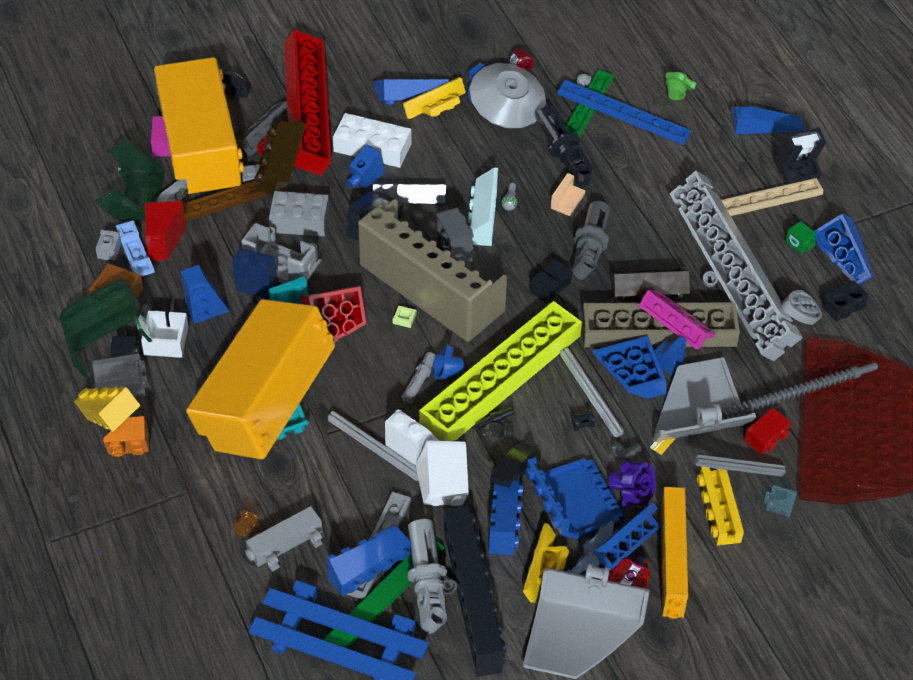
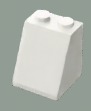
[385,409,439,466]
[416,441,468,506]

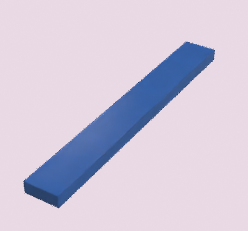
[557,80,691,145]

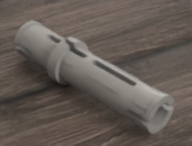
[401,352,436,404]

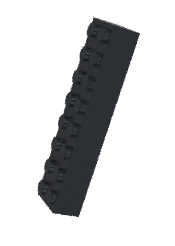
[444,506,507,677]

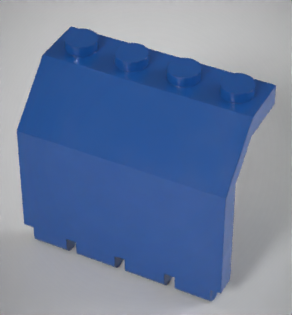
[525,457,625,540]

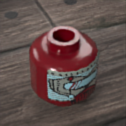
[509,49,534,72]

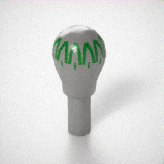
[501,183,517,211]

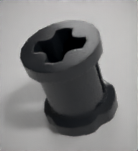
[571,410,595,431]

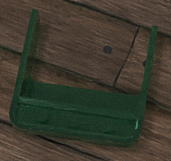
[60,279,152,378]

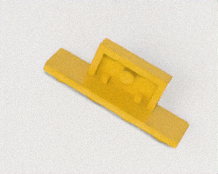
[403,77,465,119]
[523,523,569,603]

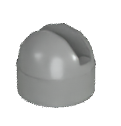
[577,74,591,88]
[702,271,718,287]

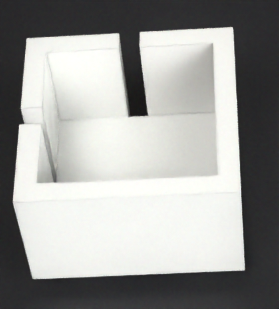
[141,311,189,357]

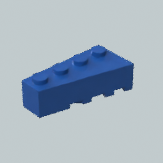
[489,477,523,556]

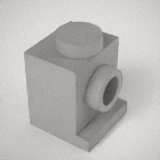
[96,230,121,261]

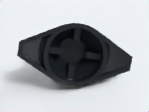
[221,71,250,98]

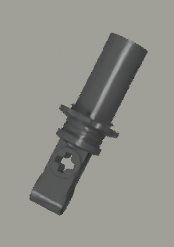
[572,201,610,280]

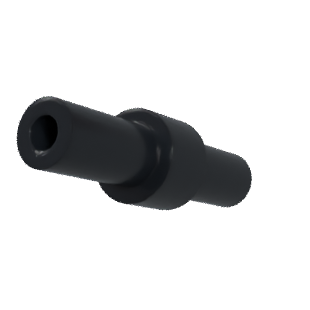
[476,407,514,429]

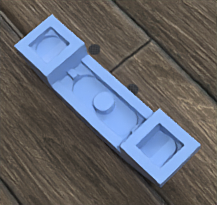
[116,220,155,276]

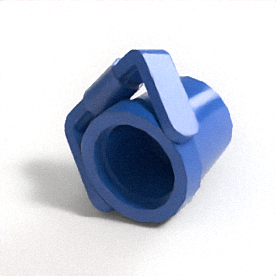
[433,345,464,379]

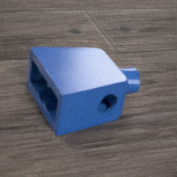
[346,144,385,188]

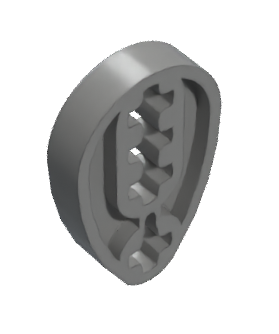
[781,290,822,325]

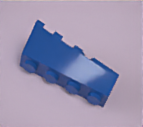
[327,525,411,597]

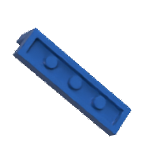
[593,502,661,571]

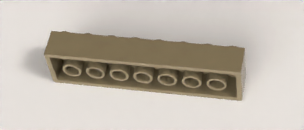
[582,303,740,347]

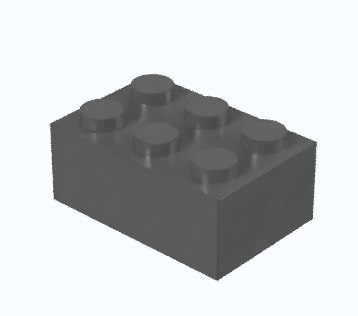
[436,208,474,275]

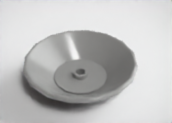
[469,63,546,128]

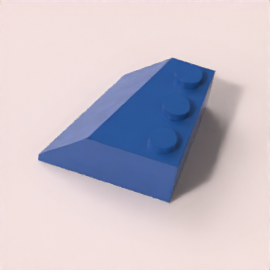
[592,336,666,399]

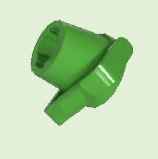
[666,72,696,100]

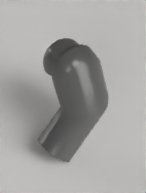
[611,442,642,459]

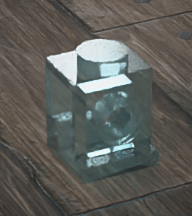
[764,485,797,519]

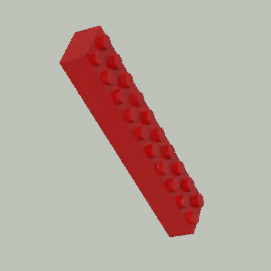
[284,29,331,176]

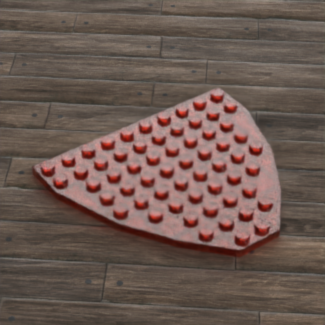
[799,338,913,505]

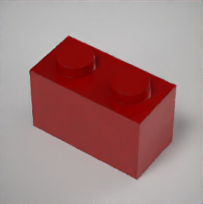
[744,408,791,455]

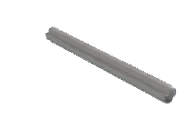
[560,348,624,438]
[328,411,419,481]

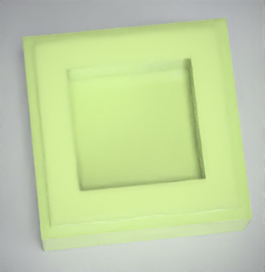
[393,306,417,328]

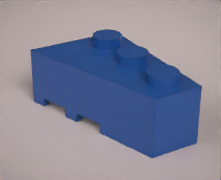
[181,265,230,324]

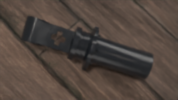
[535,106,592,187]

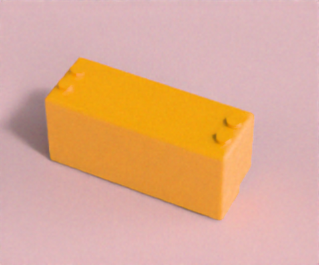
[154,57,244,194]
[186,299,335,459]

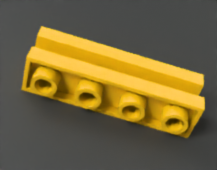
[697,467,744,545]

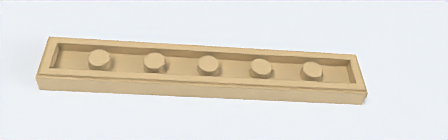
[721,178,824,216]

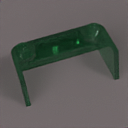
[94,138,164,221]

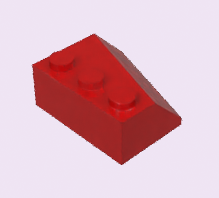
[300,286,367,343]

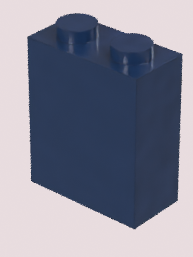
[232,248,278,300]

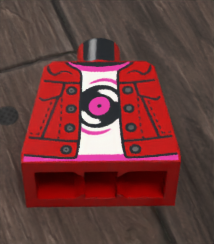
[608,556,651,589]

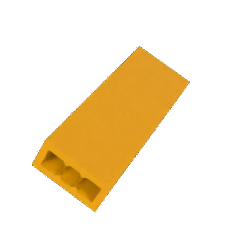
[660,487,688,619]

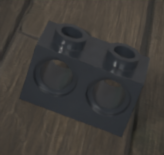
[822,280,869,322]

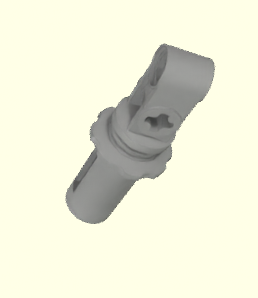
[407,519,447,634]

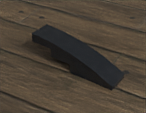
[490,443,538,488]

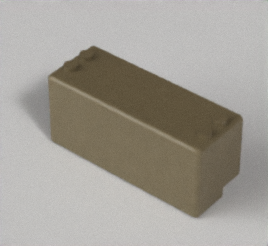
[358,199,507,342]

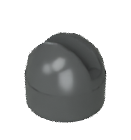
[441,576,457,595]

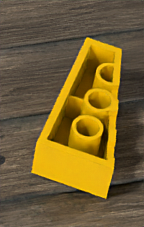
[74,387,140,432]

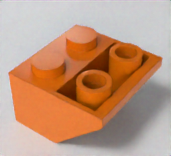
[103,416,149,457]

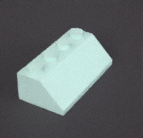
[468,168,498,246]

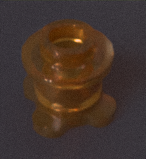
[233,509,260,537]

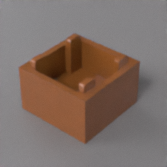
[89,263,144,316]

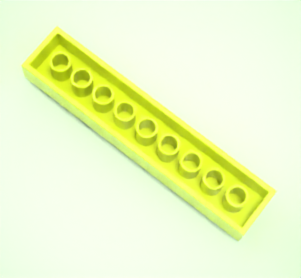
[419,301,582,441]

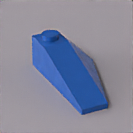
[730,106,804,134]
[814,214,873,285]

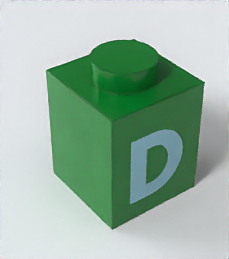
[785,221,817,254]

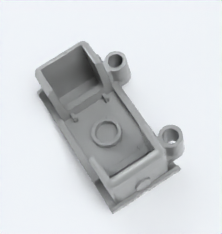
[241,223,321,284]

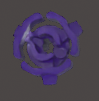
[609,461,656,509]

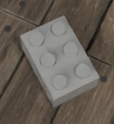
[269,191,329,237]

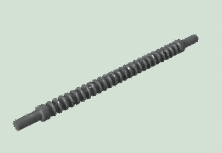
[694,362,878,425]

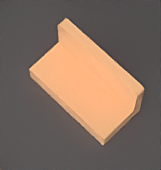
[551,173,585,216]

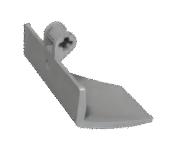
[652,357,756,442]
[523,563,650,679]

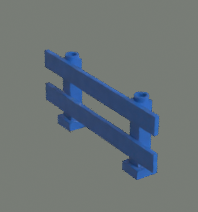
[249,580,429,680]

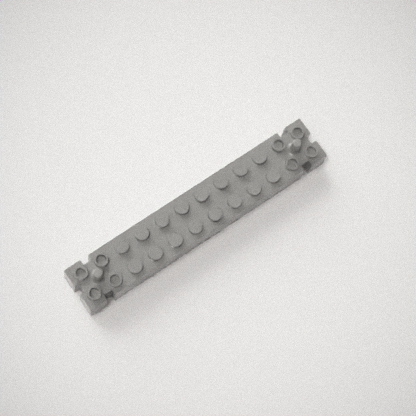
[670,171,803,361]

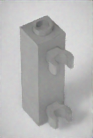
[245,506,323,571]

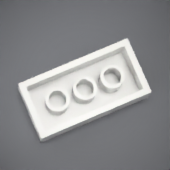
[333,113,412,168]

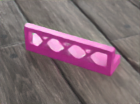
[639,290,716,349]

